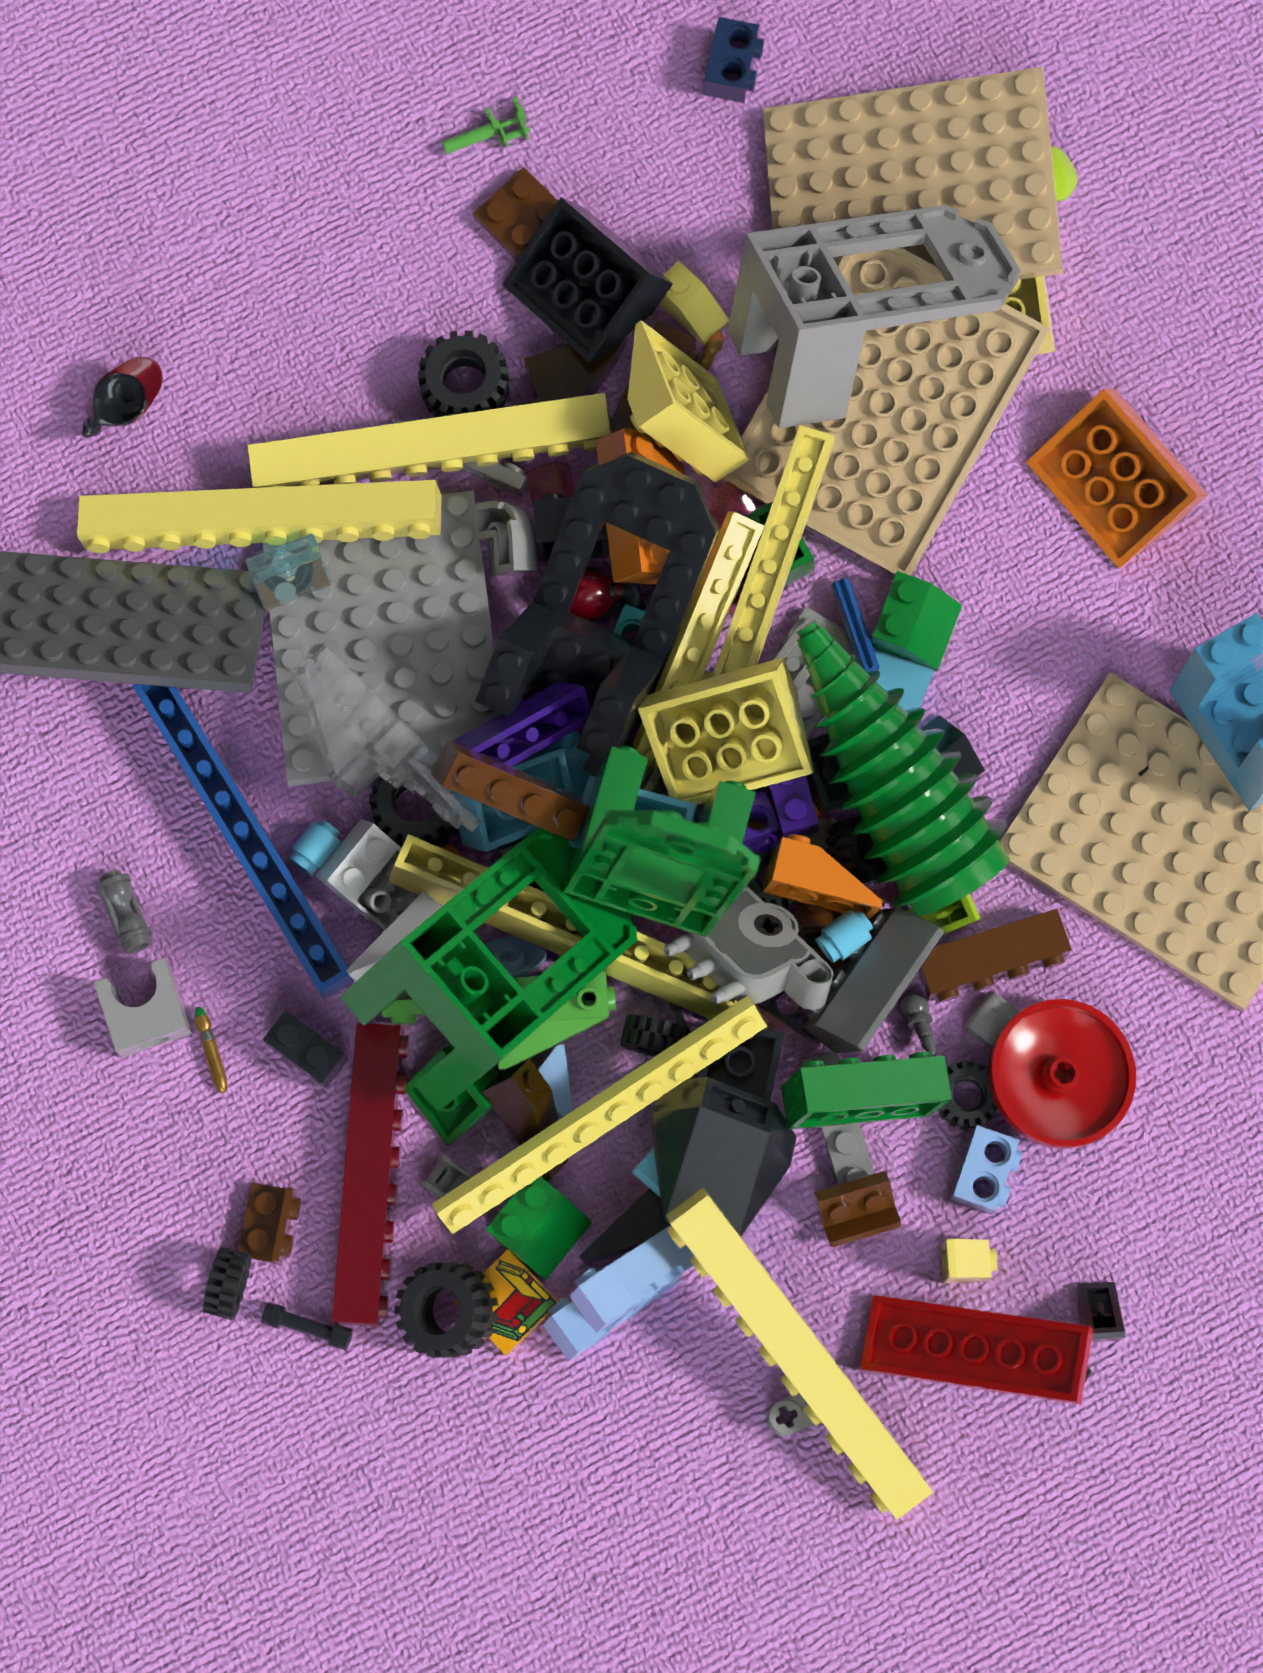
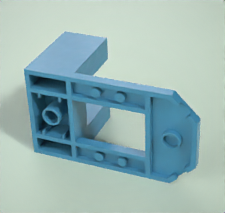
[1169,613,1263,811]

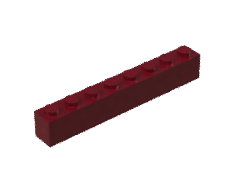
[332,1023,409,1327]

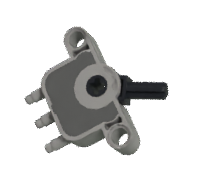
[664,886,833,1010]

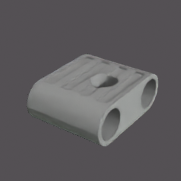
[963,991,1021,1049]

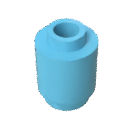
[289,820,341,876]
[816,909,873,963]

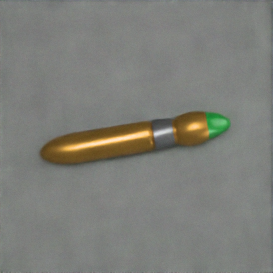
[194,1006,227,1094]

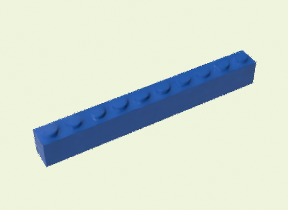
[132,684,354,1000]

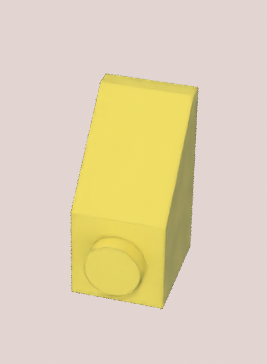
[659,260,729,346]
[940,1239,997,1284]

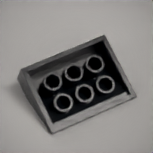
[502,197,673,364]

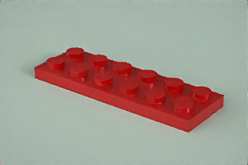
[860,1295,1094,1405]

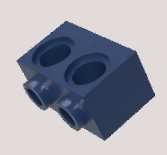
[704,17,765,103]

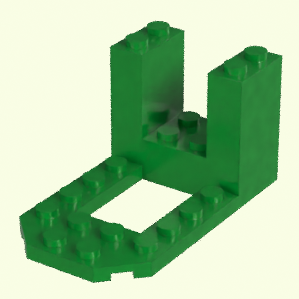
[564,746,760,937]
[340,827,637,1112]

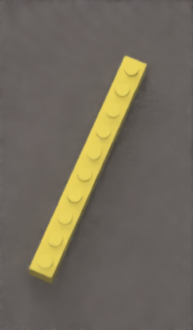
[248,393,612,488]
[77,480,442,553]
[389,834,737,1019]
[666,1188,933,1520]

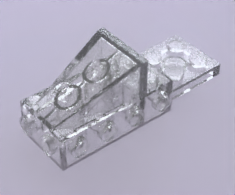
[293,644,482,832]

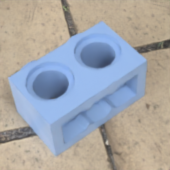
[950,1125,1023,1214]

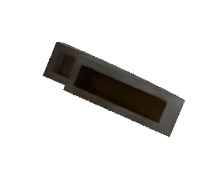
[515,335,628,406]

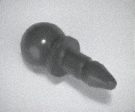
[900,993,936,1056]

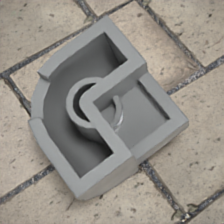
[473,500,537,576]

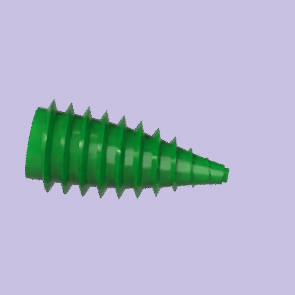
[796,620,1010,916]

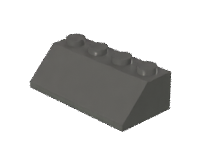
[801,907,945,1053]

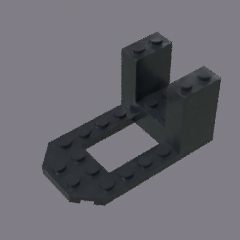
[475,451,720,760]

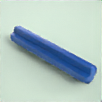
[831,578,880,672]

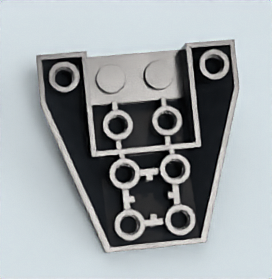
[650,1077,797,1237]

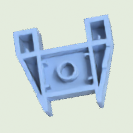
[543,1225,695,1362]

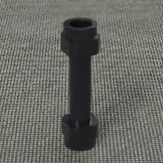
[261,1301,354,1351]

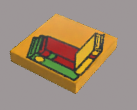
[454,1249,559,1356]

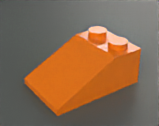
[762,834,883,920]

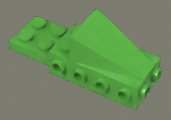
[382,971,616,1070]

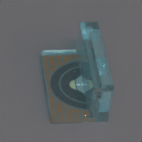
[245,533,332,610]

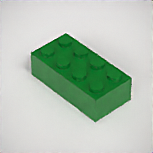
[781,1051,952,1130]

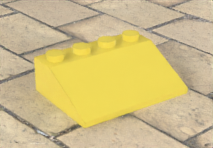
[628,321,750,483]
[638,657,814,804]

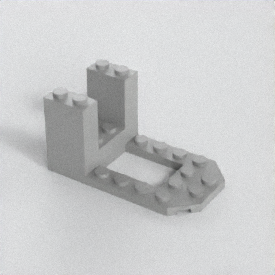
[728,205,1021,428]

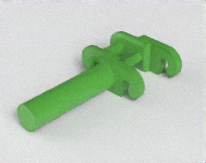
[441,96,531,155]

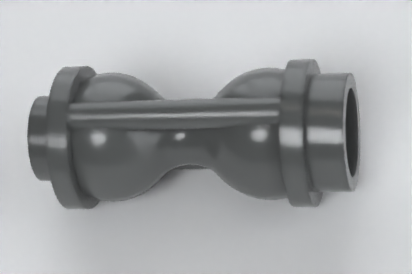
[95,870,153,954]

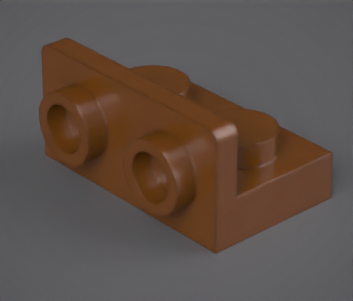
[814,1170,902,1247]
[238,1182,301,1265]

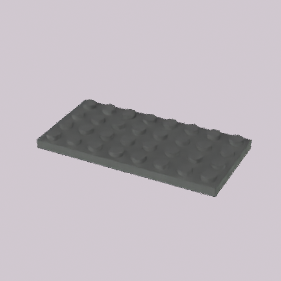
[0,551,267,693]

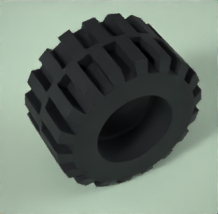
[418,330,509,418]
[369,767,459,848]
[394,1262,498,1358]

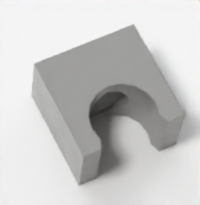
[94,958,193,1058]

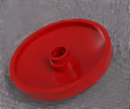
[988,999,1136,1149]

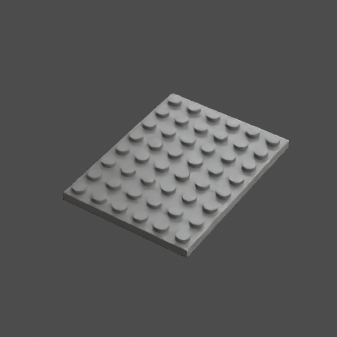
[263,490,501,787]

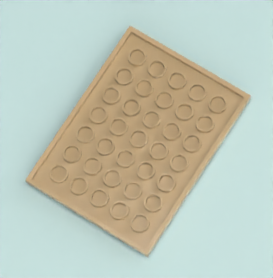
[763,67,1064,280]
[722,247,1050,576]
[1000,672,1263,1012]

